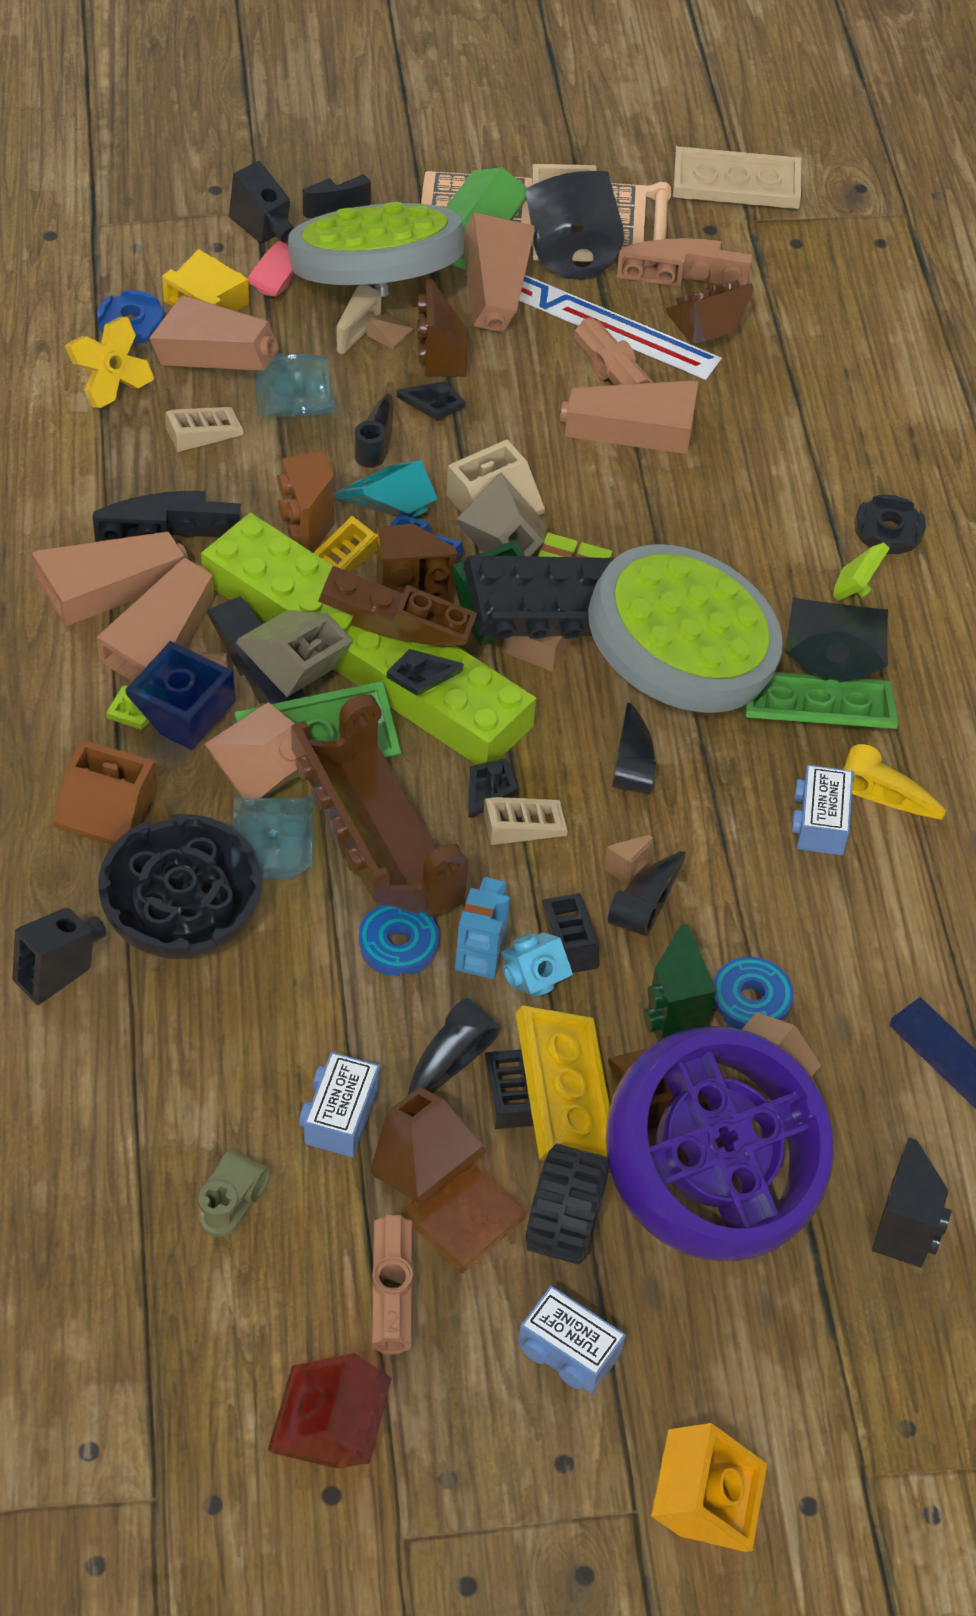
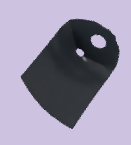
[525,171,624,281]
[785,597,888,683]

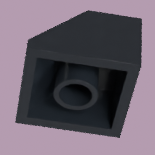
[871,1137,952,1268]

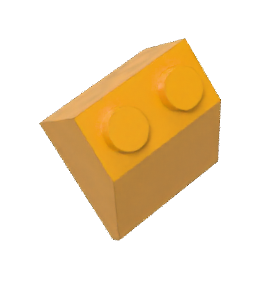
[651,1423,767,1552]

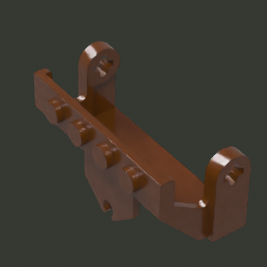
[291,694,468,917]

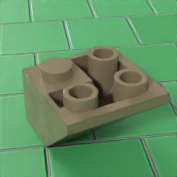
[455,473,548,556]

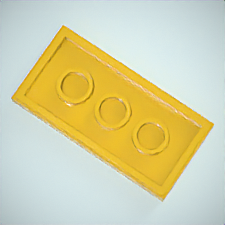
[516,1005,610,1170]

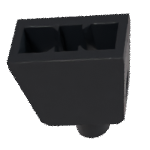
[229,161,294,243]
[12,908,107,1006]

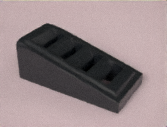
[541,893,600,973]
[484,1049,534,1129]

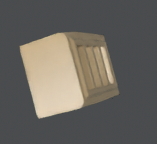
[337,285,381,354]
[165,407,243,452]
[483,797,568,845]

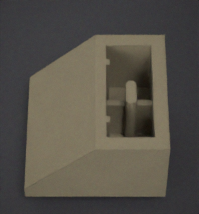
[236,610,353,697]

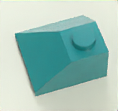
[334,460,438,518]

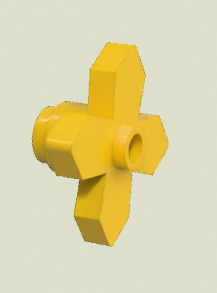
[65,317,154,408]

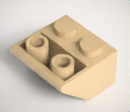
[446,439,545,515]

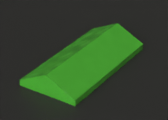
[446,168,528,270]
[742,672,898,729]
[234,681,401,778]

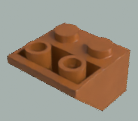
[277,450,334,553]
[53,739,157,845]

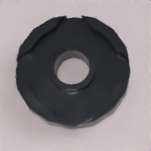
[854,495,926,554]

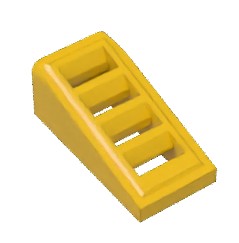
[314,516,377,572]

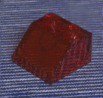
[268,1353,392,1469]

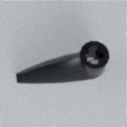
[355,393,393,468]
[612,702,656,795]
[608,851,686,936]
[407,998,500,1096]

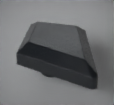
[397,381,465,420]
[386,649,464,696]
[468,758,518,818]

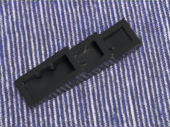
[207,596,307,704]

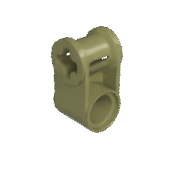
[198,1149,271,1237]

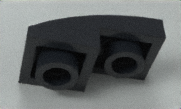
[303,174,371,218]

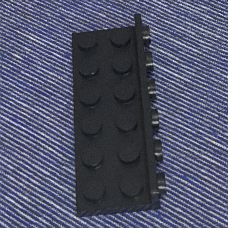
[463,555,615,639]

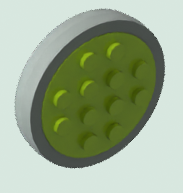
[288,202,464,297]
[588,544,783,713]

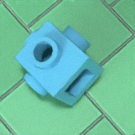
[501,932,573,996]

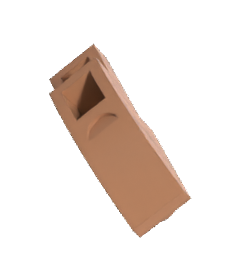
[616,238,752,287]

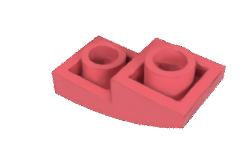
[248,241,295,297]

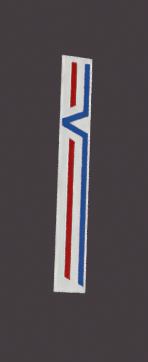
[519,275,722,380]

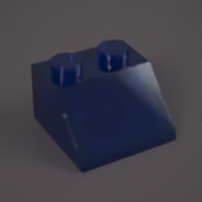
[125,641,236,750]

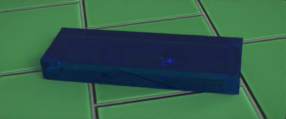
[889,997,976,1109]

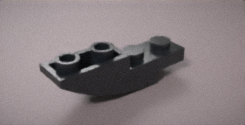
[93,491,242,542]

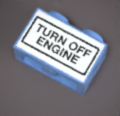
[791,765,853,856]
[299,1052,380,1157]
[518,1286,626,1394]

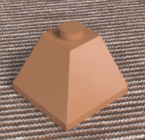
[204,702,299,808]

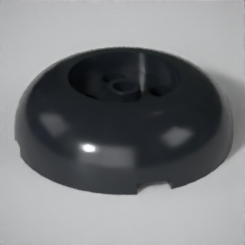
[98,814,262,959]

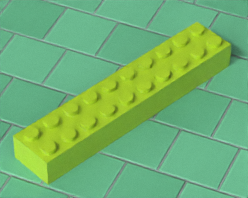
[201,512,536,765]

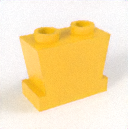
[162,249,249,311]

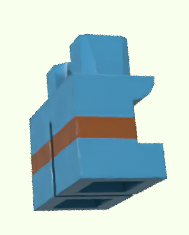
[455,877,510,979]

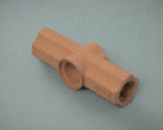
[574,317,654,385]
[372,1215,413,1355]

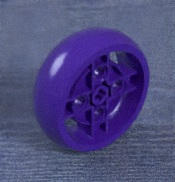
[606,1026,834,1261]

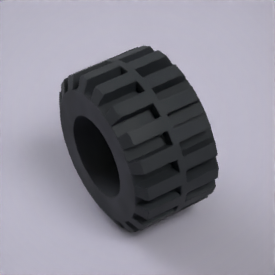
[525,1143,609,1265]

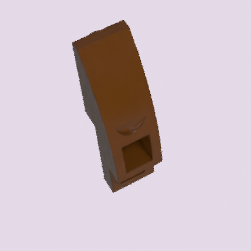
[318,566,477,646]

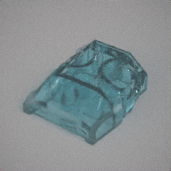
[255,353,336,418]
[231,796,313,879]

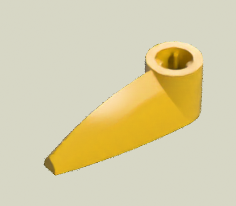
[843,744,946,820]

